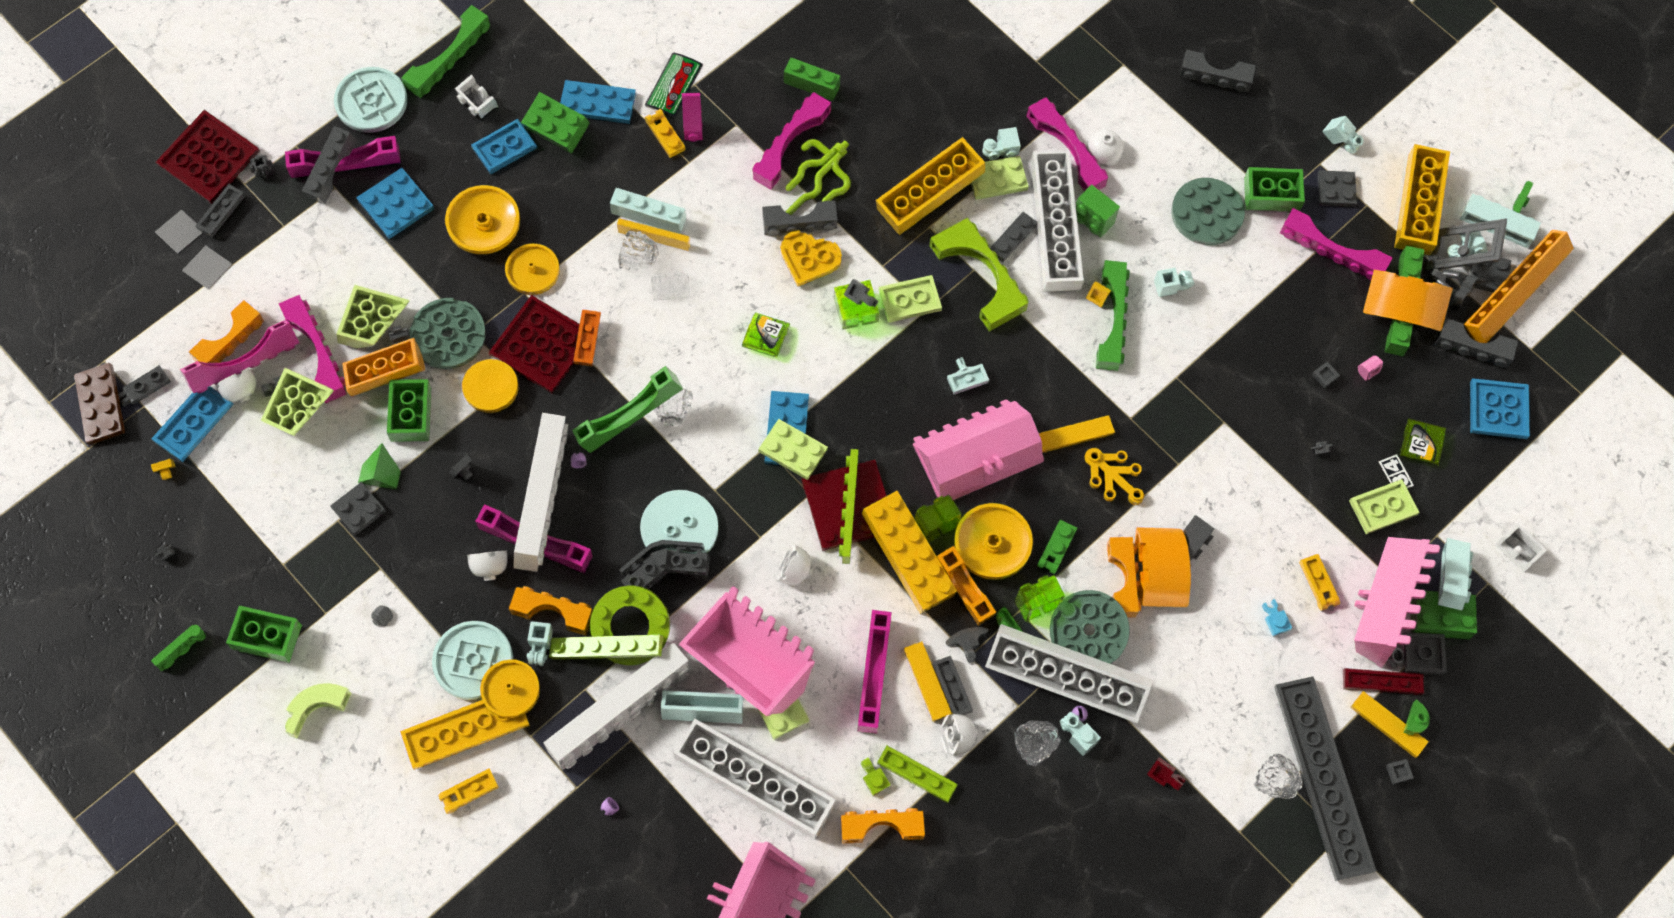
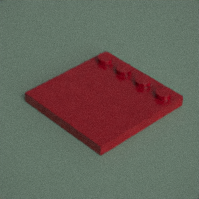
[156,109,260,204]
[488,295,580,394]
[801,459,886,551]

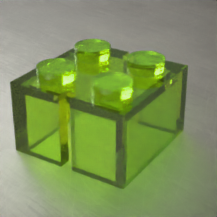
[834,280,879,330]
[915,495,962,543]
[1015,575,1065,622]

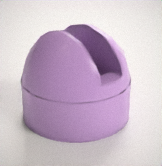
[571,452,587,468]
[1072,706,1088,722]
[601,797,619,816]

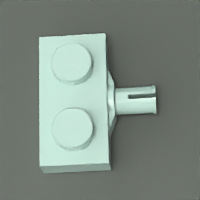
[947,357,989,395]

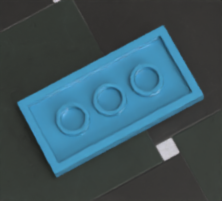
[560,80,636,124]
[151,386,234,462]
[765,391,809,465]

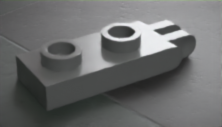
[118,365,171,406]

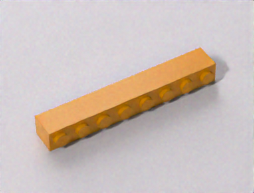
[1464,230,1574,343]

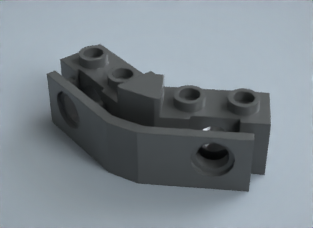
[619,540,710,589]

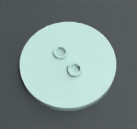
[334,67,407,133]
[640,490,718,554]
[432,621,513,700]

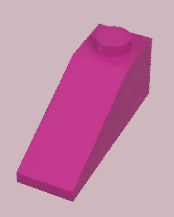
[682,93,702,142]

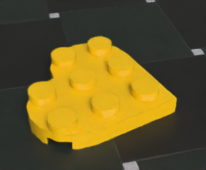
[780,230,842,287]

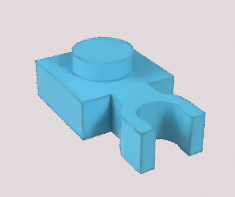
[1262,599,1292,637]

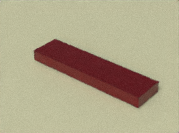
[1343,668,1424,695]

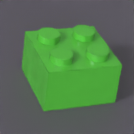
[1076,184,1120,238]

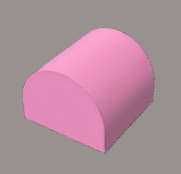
[1358,356,1383,381]

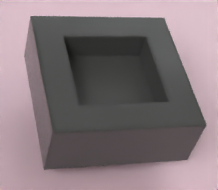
[1312,362,1340,388]
[1386,759,1414,785]

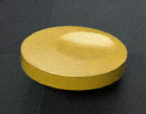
[505,244,560,295]
[462,359,518,413]
[480,659,540,718]

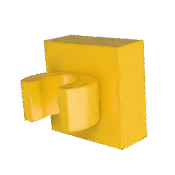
[1086,281,1111,307]
[151,459,176,480]

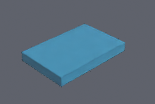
[471,119,537,174]

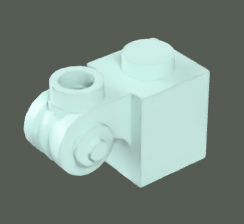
[1322,116,1364,153]
[982,127,1021,160]
[1447,231,1488,258]
[1154,268,1195,297]
[527,621,553,666]
[1060,712,1101,756]

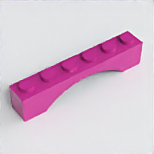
[752,92,831,190]
[1027,98,1108,192]
[285,136,401,178]
[1280,208,1392,280]
[278,295,347,403]
[180,319,299,393]
[475,504,593,573]
[857,610,892,734]

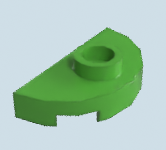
[1512,181,1534,213]
[996,607,1023,632]
[1403,700,1430,735]

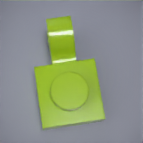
[860,758,890,796]

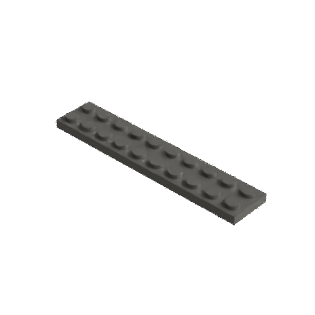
[1274,676,1376,881]

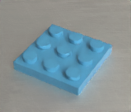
[356,168,434,239]
[1470,378,1530,439]

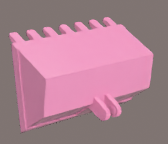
[913,400,1044,505]
[1354,537,1440,668]
[679,586,815,716]
[707,842,815,918]

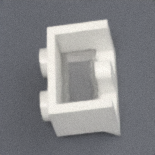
[455,75,498,118]
[1495,523,1547,572]

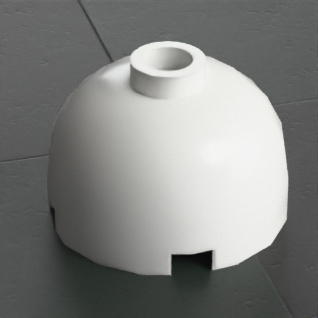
[1087,129,1123,166]
[216,369,256,404]
[776,545,813,585]
[467,550,507,581]
[942,714,978,755]

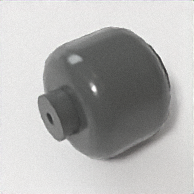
[371,605,393,626]

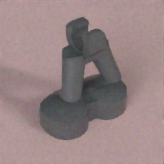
[1432,269,1479,309]

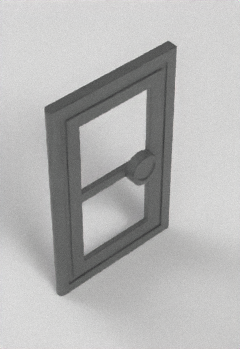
[1426,218,1507,271]

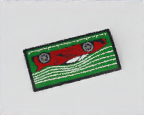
[645,52,703,117]

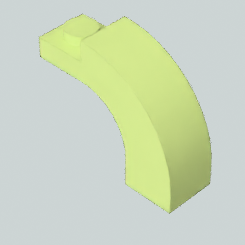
[285,683,351,738]

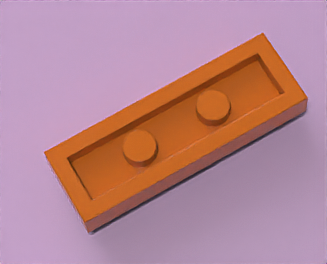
[573,309,601,366]

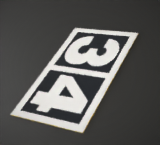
[1379,454,1414,488]

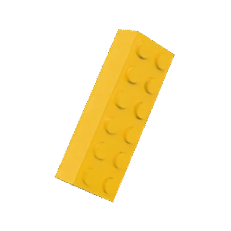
[876,137,985,235]
[1394,144,1450,256]
[862,491,957,614]

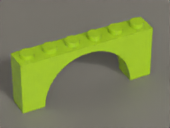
[930,218,1029,332]

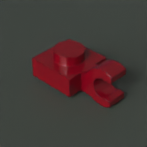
[1147,757,1186,791]

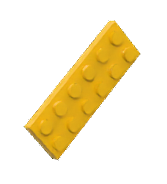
[400,700,530,770]

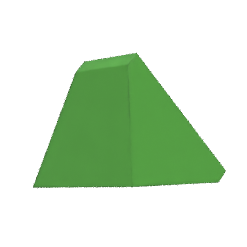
[358,443,401,489]

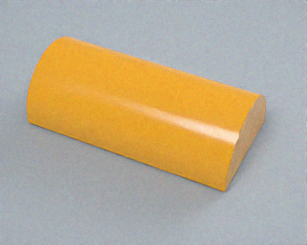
[342,338,425,397]

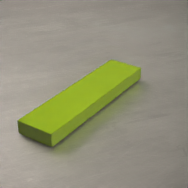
[877,745,958,803]

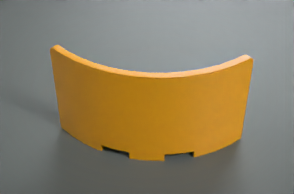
[1363,270,1453,331]
[1134,527,1191,607]

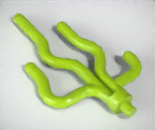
[785,139,851,215]

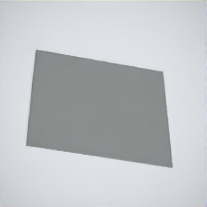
[155,210,203,254]
[182,245,232,289]

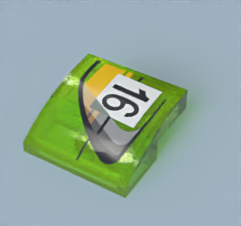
[742,312,790,358]
[1400,419,1446,465]

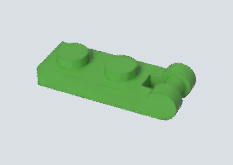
[1037,520,1077,575]
[151,625,206,671]

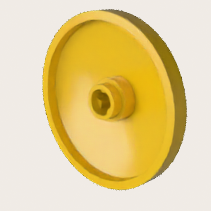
[445,185,520,254]
[954,503,1033,580]

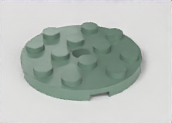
[1171,178,1245,245]
[409,298,486,369]
[1050,590,1130,664]

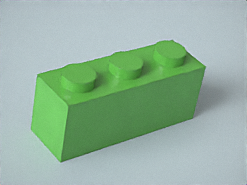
[784,58,840,101]

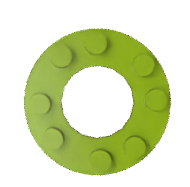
[590,585,670,666]

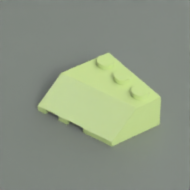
[336,285,410,348]
[261,368,334,436]

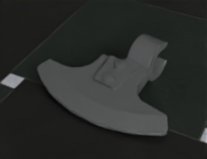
[946,627,989,663]

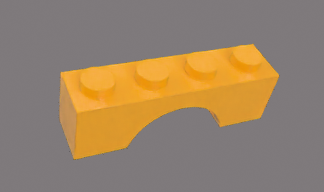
[189,300,264,363]
[1107,537,1141,618]
[937,546,996,626]
[509,586,593,636]
[841,808,925,844]

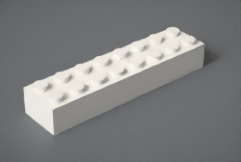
[1031,150,1084,292]
[514,413,568,572]
[985,624,1152,723]
[543,643,690,770]
[674,719,836,840]

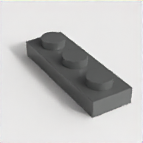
[196,184,245,238]
[990,212,1037,262]
[932,655,973,715]

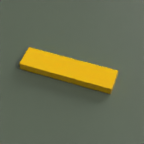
[617,219,690,251]
[1039,415,1115,453]
[904,641,952,722]
[1350,691,1429,758]

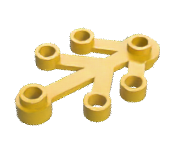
[1084,448,1144,505]

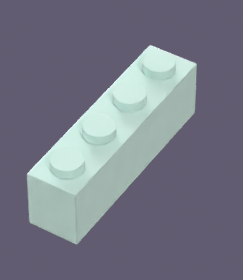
[610,188,686,234]
[1460,194,1541,248]
[1438,538,1473,610]
[661,690,744,724]

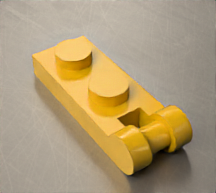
[644,109,685,158]
[1299,554,1340,611]
[438,768,499,814]

